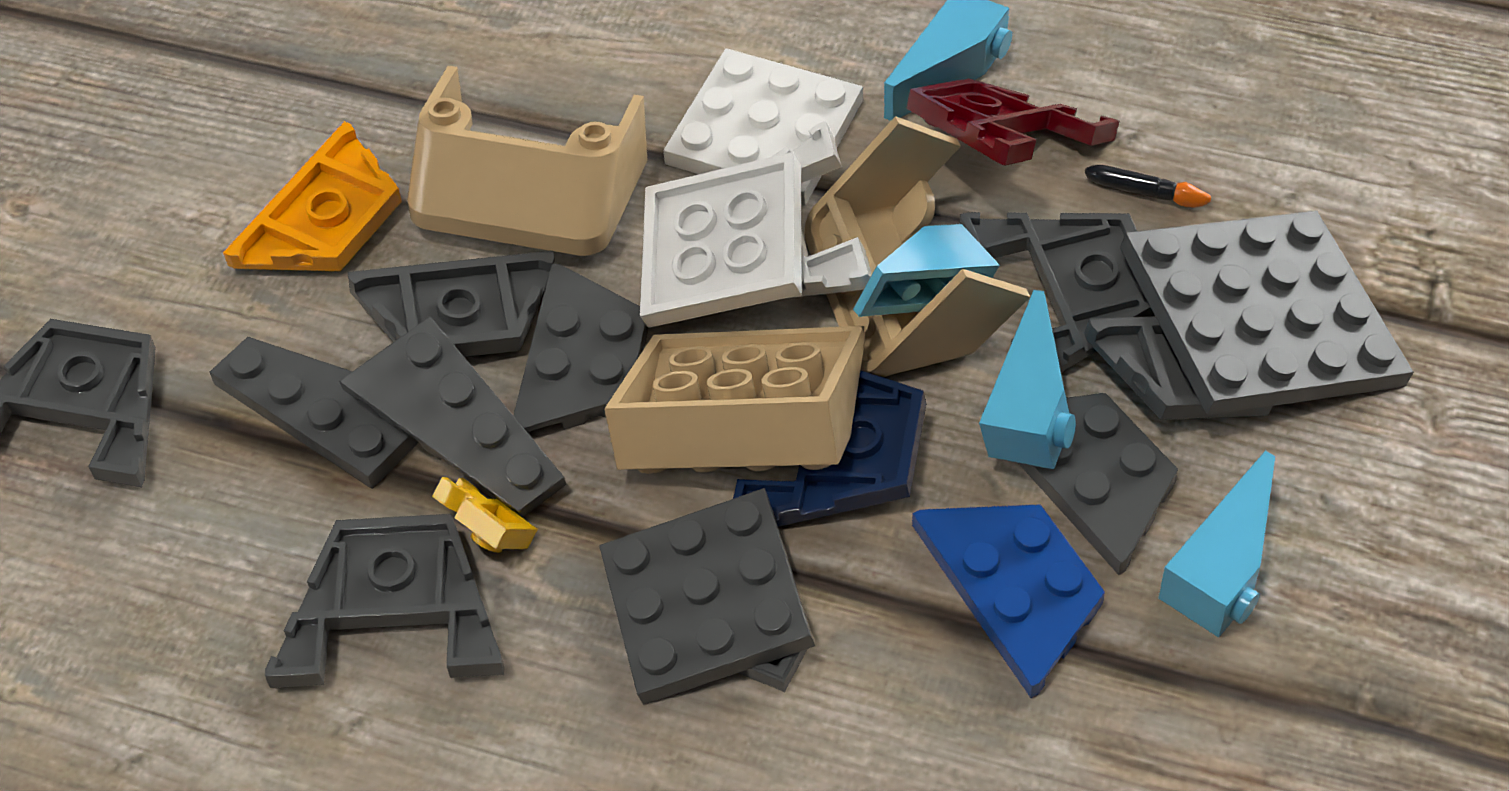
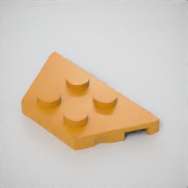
[223,121,402,271]

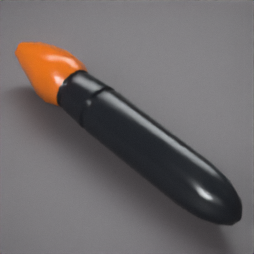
[1085,165,1211,208]

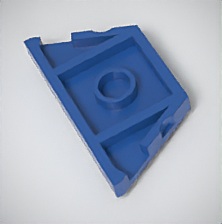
[912,504,1105,698]

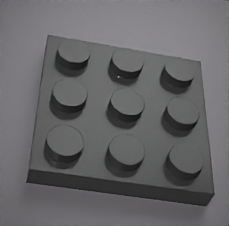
[599,488,815,705]

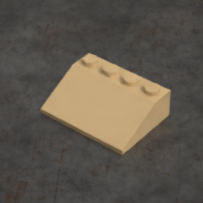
[605,326,866,474]

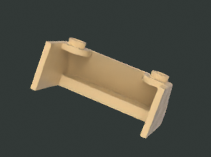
[407,65,647,256]
[804,116,1030,377]

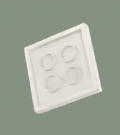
[663,48,863,206]
[640,152,802,328]

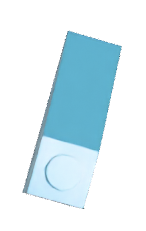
[884,0,1013,121]
[853,224,1000,317]
[979,290,1076,469]
[1158,450,1275,638]

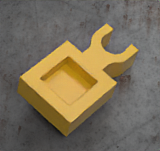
[432,477,538,553]

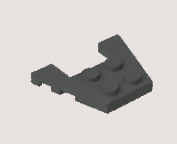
[960,212,1155,372]
[0,319,156,487]
[265,514,504,688]

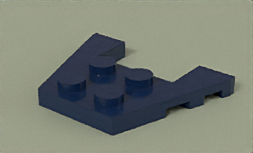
[733,370,927,527]

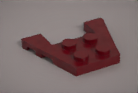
[906,78,1120,166]

